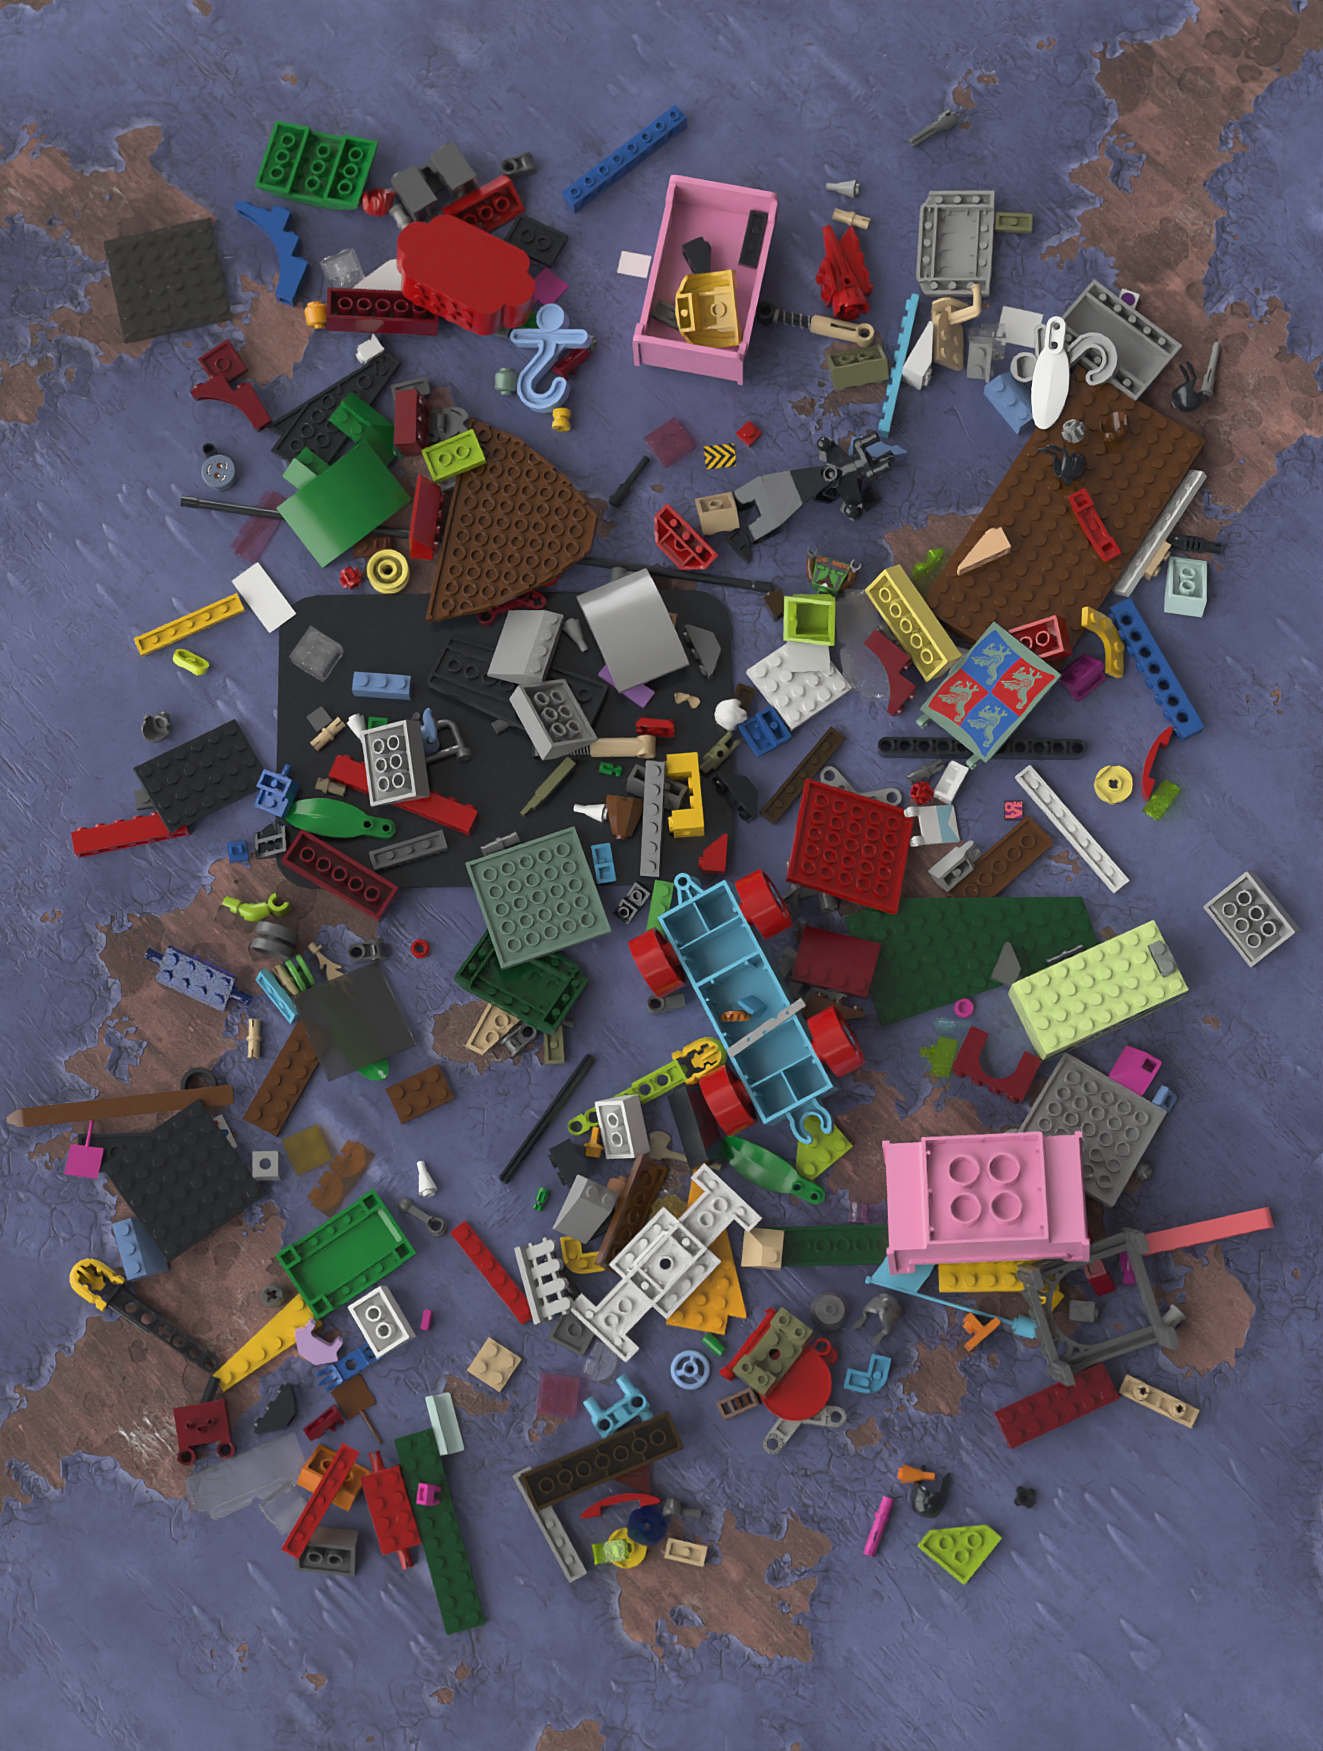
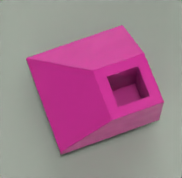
[1108,1046,1162,1097]

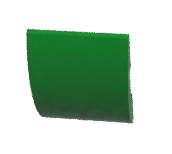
[254,120,379,210]
[277,440,411,568]

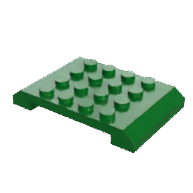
[275,1189,417,1321]

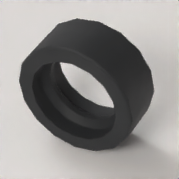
[180,1067,219,1090]

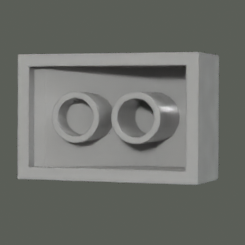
[552,1175,619,1244]

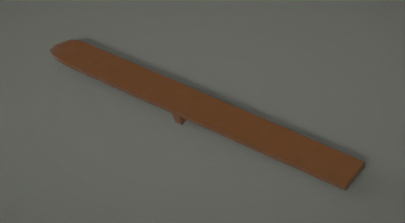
[5,1084,235,1127]

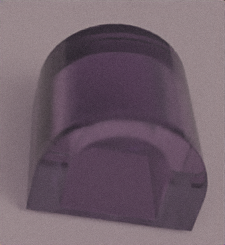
[848,1202,869,1224]

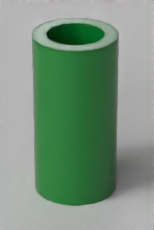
[702,1332,727,1357]

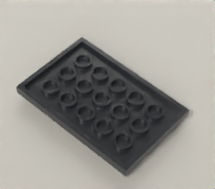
[133,719,264,834]

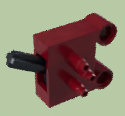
[173,1376,237,1466]

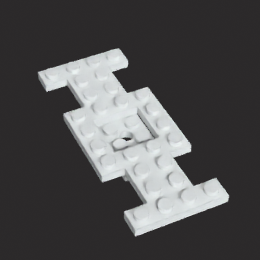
[569,1163,762,1363]

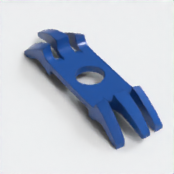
[316,1342,386,1392]

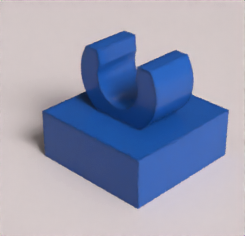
[227,840,249,864]

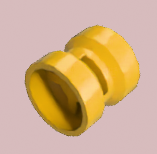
[552,408,571,432]

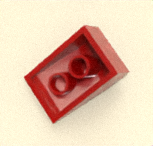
[1007,615,1073,662]

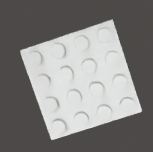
[746,643,852,731]

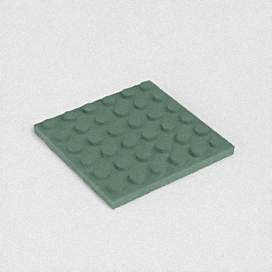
[465,826,612,970]

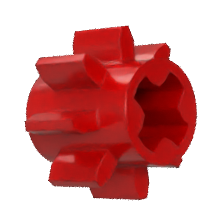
[339,566,363,590]
[910,781,934,805]

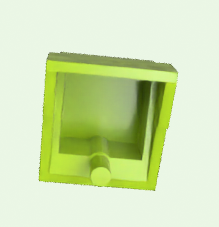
[783,594,835,646]

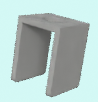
[253,1151,282,1182]

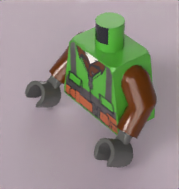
[805,544,863,596]

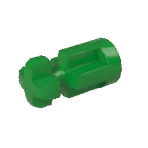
[599,761,622,777]
[533,1187,550,1211]

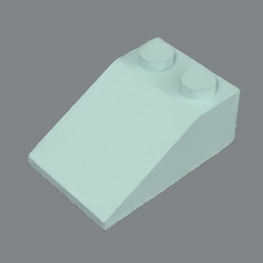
[1164,556,1207,617]

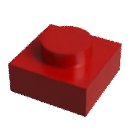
[736,420,762,448]

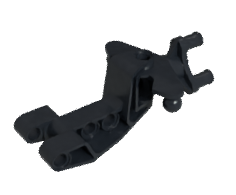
[732,430,896,545]

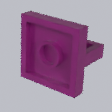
[1058,653,1107,702]

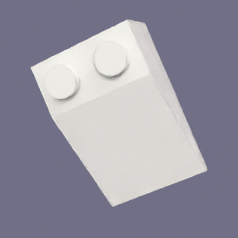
[901,321,933,391]

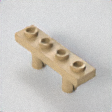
[1118,1374,1199,1429]

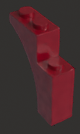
[190,373,273,433]
[863,629,918,717]

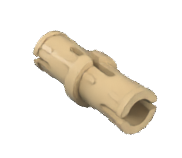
[832,208,871,230]
[310,717,346,751]
[272,964,303,1002]
[246,1019,262,1059]

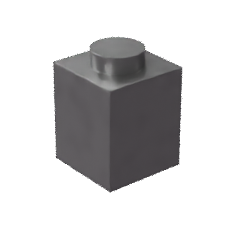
[1068,1300,1098,1324]

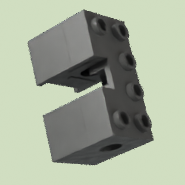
[391,142,479,223]

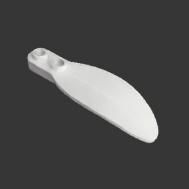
[1031,317,1070,429]

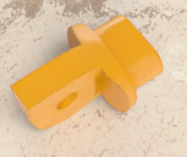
[584,1127,604,1158]

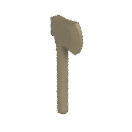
[649,1131,722,1170]

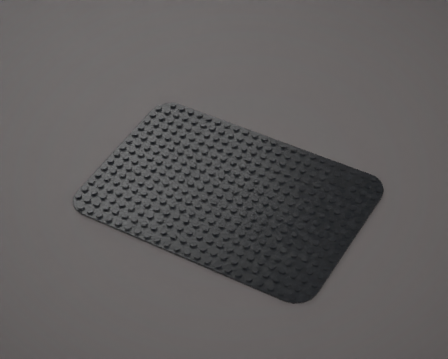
[275,590,733,889]

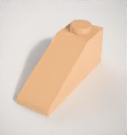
[957,527,1011,576]

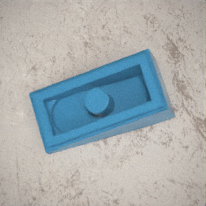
[737,995,767,1018]

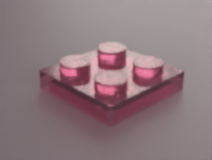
[644,418,696,469]
[536,1373,580,1418]

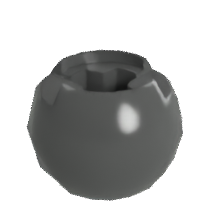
[261,1284,285,1308]

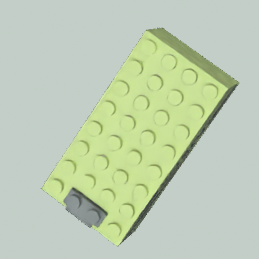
[1008,920,1189,1063]

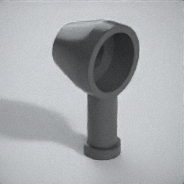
[663,1499,701,1519]

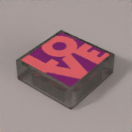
[1003,800,1024,821]

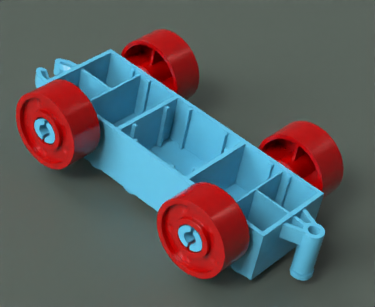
[628,868,866,1145]

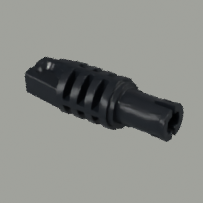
[1168,534,1222,554]

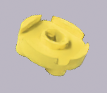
[1094,765,1133,805]

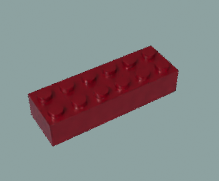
[326,287,438,336]
[281,829,401,924]
[992,1362,1120,1450]

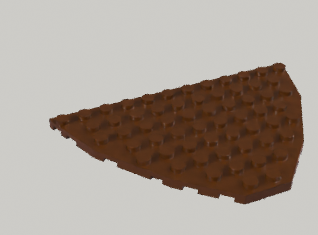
[426,417,598,622]

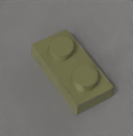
[995,212,1033,234]
[543,1025,565,1065]

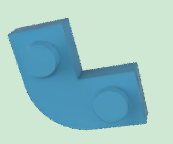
[843,1354,891,1394]

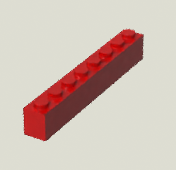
[329,755,479,836]

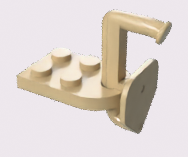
[931,284,982,371]

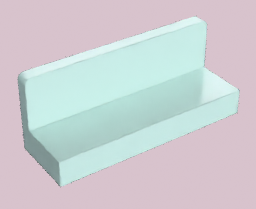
[425,1392,464,1456]

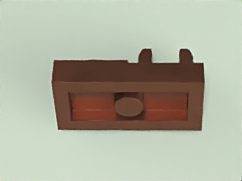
[353,537,391,559]

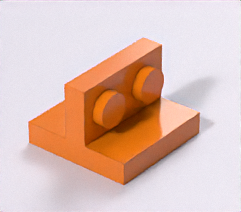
[962,1312,1001,1352]

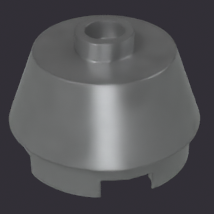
[810,1291,849,1331]

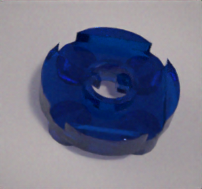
[627,1506,667,1547]

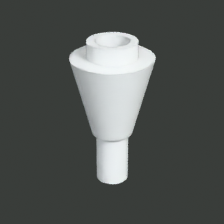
[347,713,366,742]
[574,804,609,823]
[417,1161,438,1198]

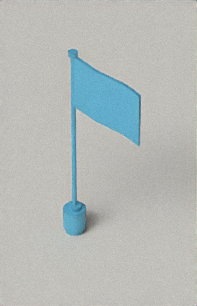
[865,1256,1037,1339]

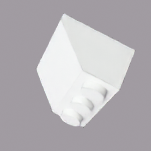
[595,1095,650,1159]
[348,1286,416,1358]

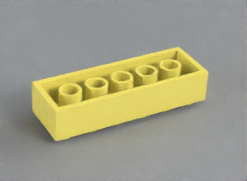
[865,564,962,682]

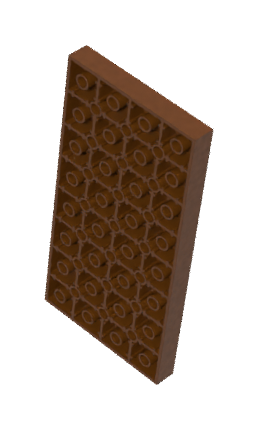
[924,365,1206,673]

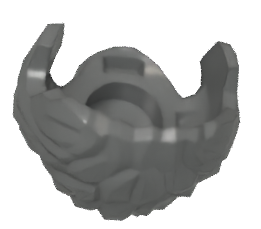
[141,710,173,743]

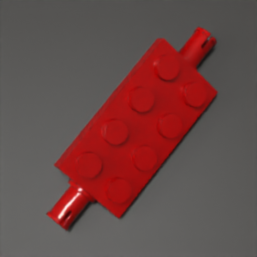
[360,1450,422,1570]

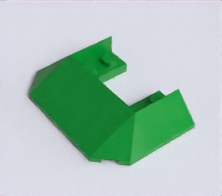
[282,392,398,490]

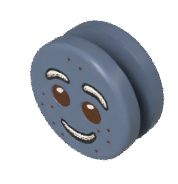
[201,455,238,492]

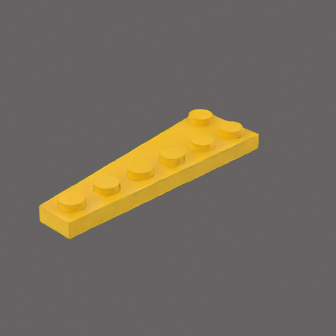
[213,1293,324,1392]

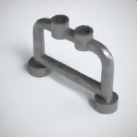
[425,717,472,764]

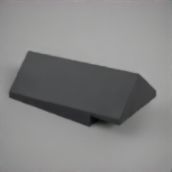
[668,1085,728,1171]

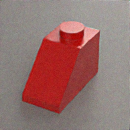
[698,834,728,876]

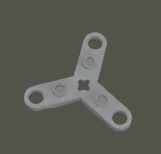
[820,766,902,806]
[763,1405,846,1455]

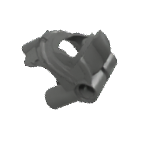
[782,859,837,920]

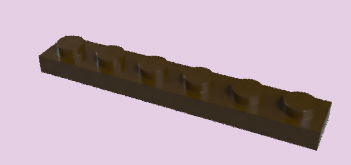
[759,726,846,825]

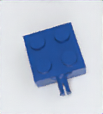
[737,706,792,759]
[253,763,300,819]

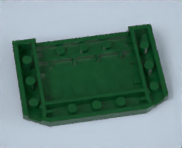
[454,928,589,1035]

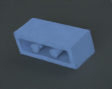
[352,672,413,700]

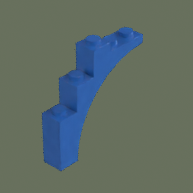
[234,200,310,307]

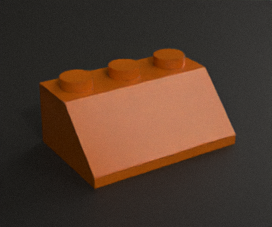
[296,1444,371,1512]

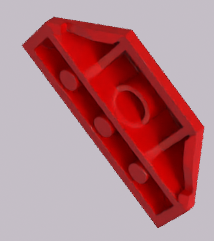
[654,503,719,570]

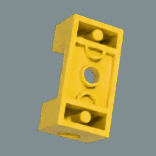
[666,752,705,838]

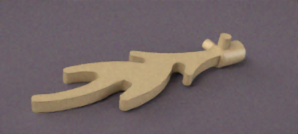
[308,942,355,1001]

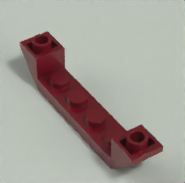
[1083,1223,1117,1297]

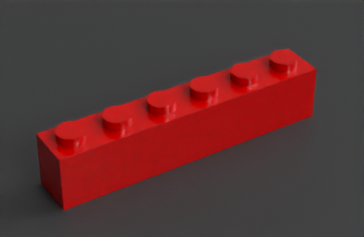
[71,812,190,858]

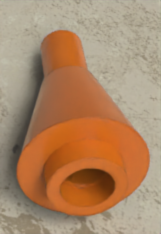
[898,1464,935,1484]

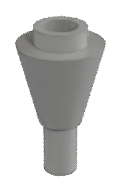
[826,180,860,198]
[562,618,589,652]

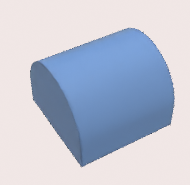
[1152,1086,1178,1113]

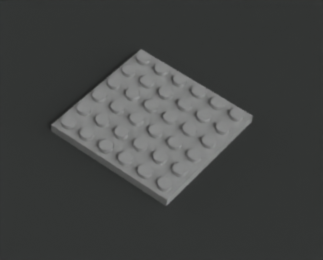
[1017,1052,1167,1209]

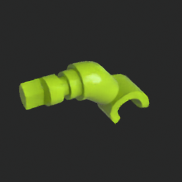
[222,893,291,922]

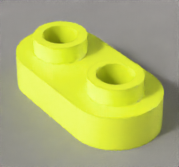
[173,649,209,676]

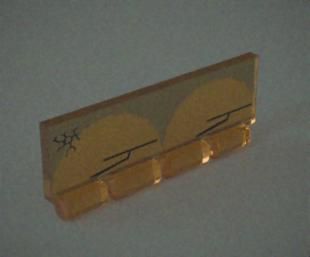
[307,1140,376,1218]

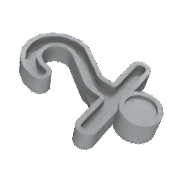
[1010,324,1122,385]

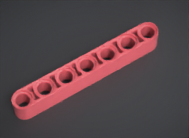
[1141,1207,1274,1257]

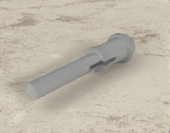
[1199,342,1221,400]

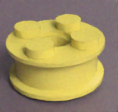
[367,549,410,594]

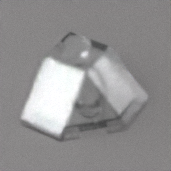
[968,323,1006,361]

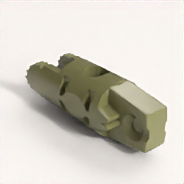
[699,730,741,774]

